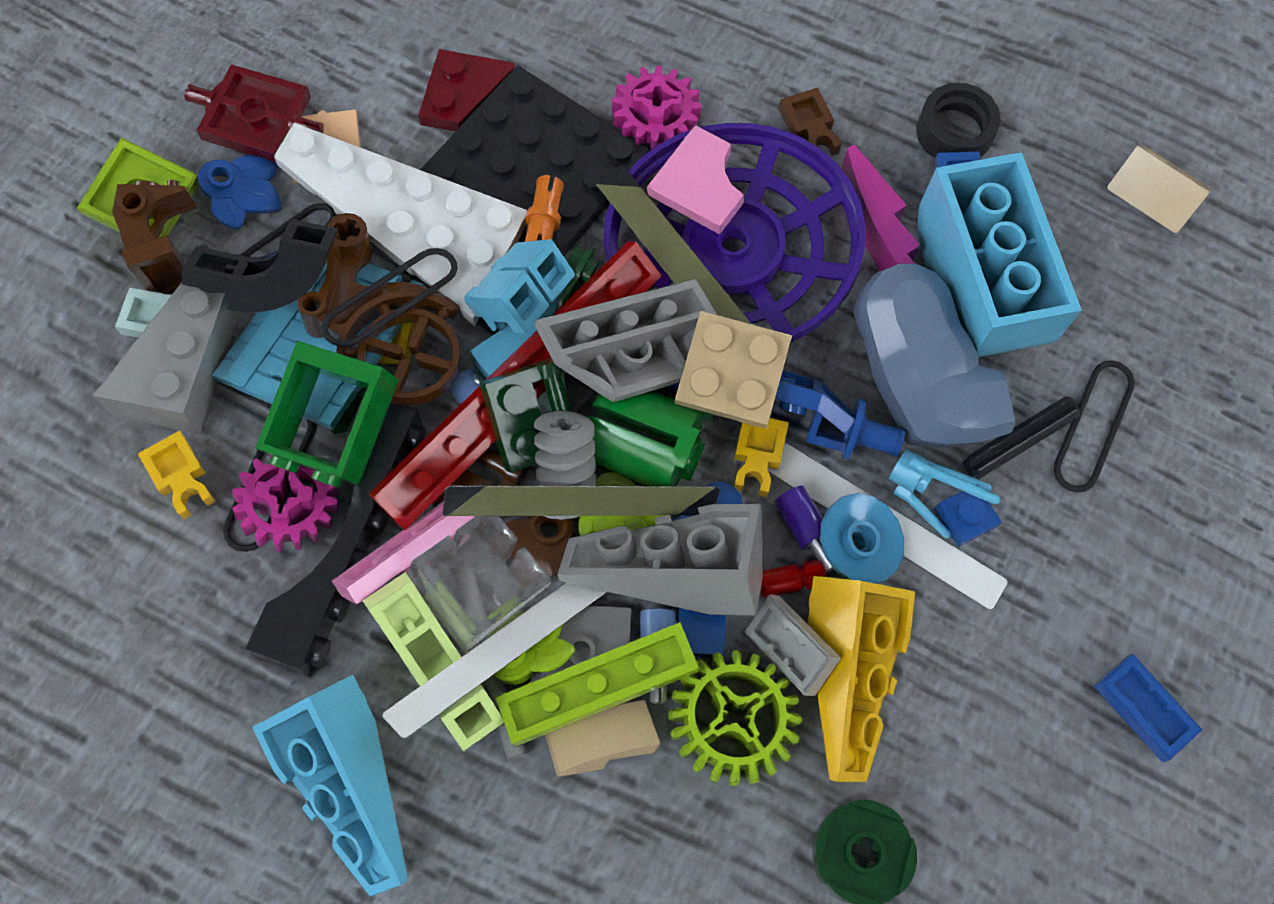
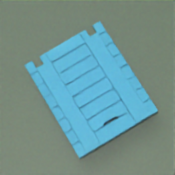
[212,261,426,430]

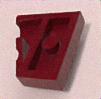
[418,49,515,132]

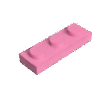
[332,501,476,604]

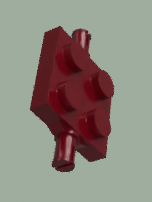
[184,64,324,162]

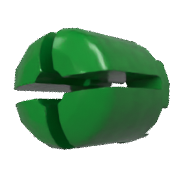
[587,391,713,487]

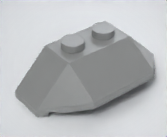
[534,279,717,402]

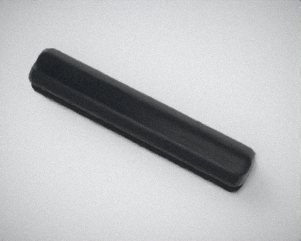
[963,397,1080,479]

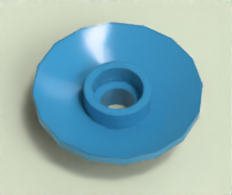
[820,493,904,584]

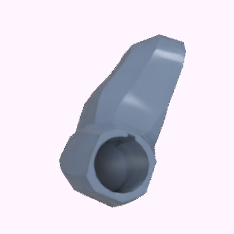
[853,264,1015,448]

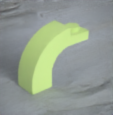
[363,572,504,751]

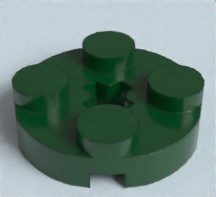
[812,800,917,904]

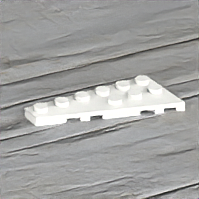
[274,123,527,327]

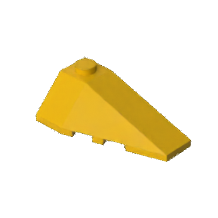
[808,576,915,782]

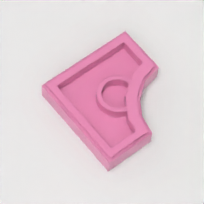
[647,125,744,235]

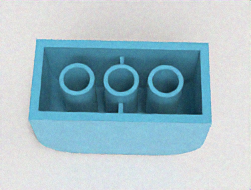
[917,152,1082,358]

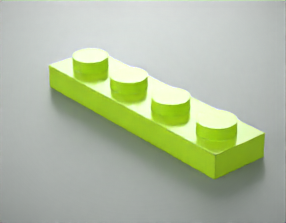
[495,622,700,747]

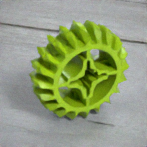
[668,650,802,787]

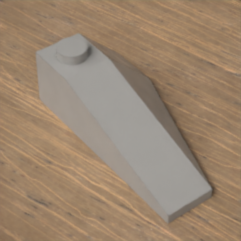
[557,504,763,615]

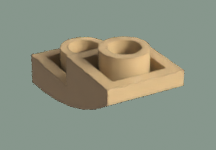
[545,700,660,777]

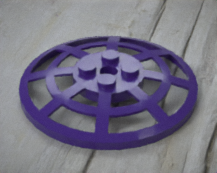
[603,123,865,343]

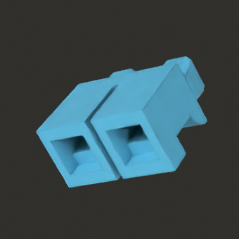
[464,239,576,334]

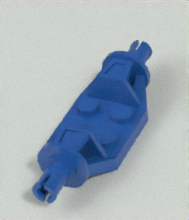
[663,370,906,460]

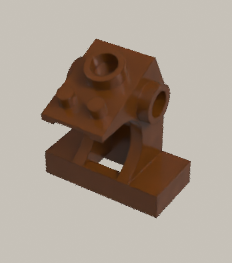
[112,180,197,295]

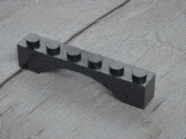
[245,395,426,678]

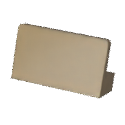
[1108,143,1211,233]

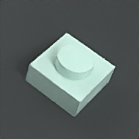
[115,288,172,337]

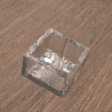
[408,516,552,654]

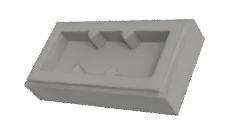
[745,595,841,696]

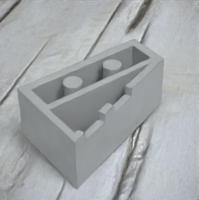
[93,283,240,434]

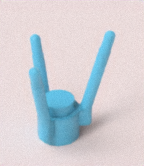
[888,448,1000,538]

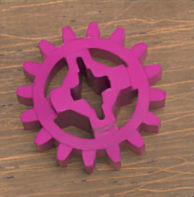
[612,65,702,150]
[232,454,339,552]

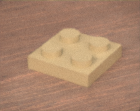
[675,311,792,429]

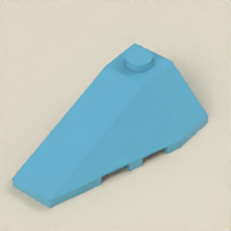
[252,675,408,896]

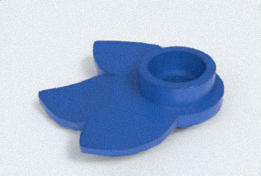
[198,155,281,230]

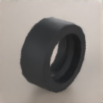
[916,83,1001,159]

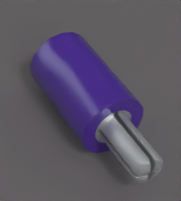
[774,485,834,572]

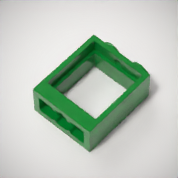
[255,341,399,488]

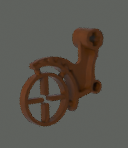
[298,213,461,406]

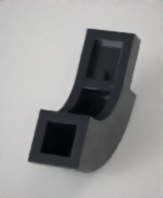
[182,219,337,312]

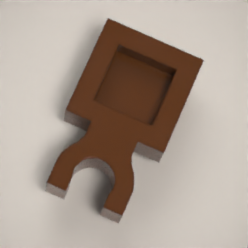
[778,87,842,156]

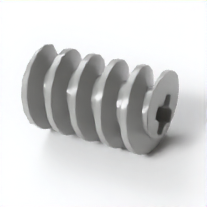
[534,411,596,520]

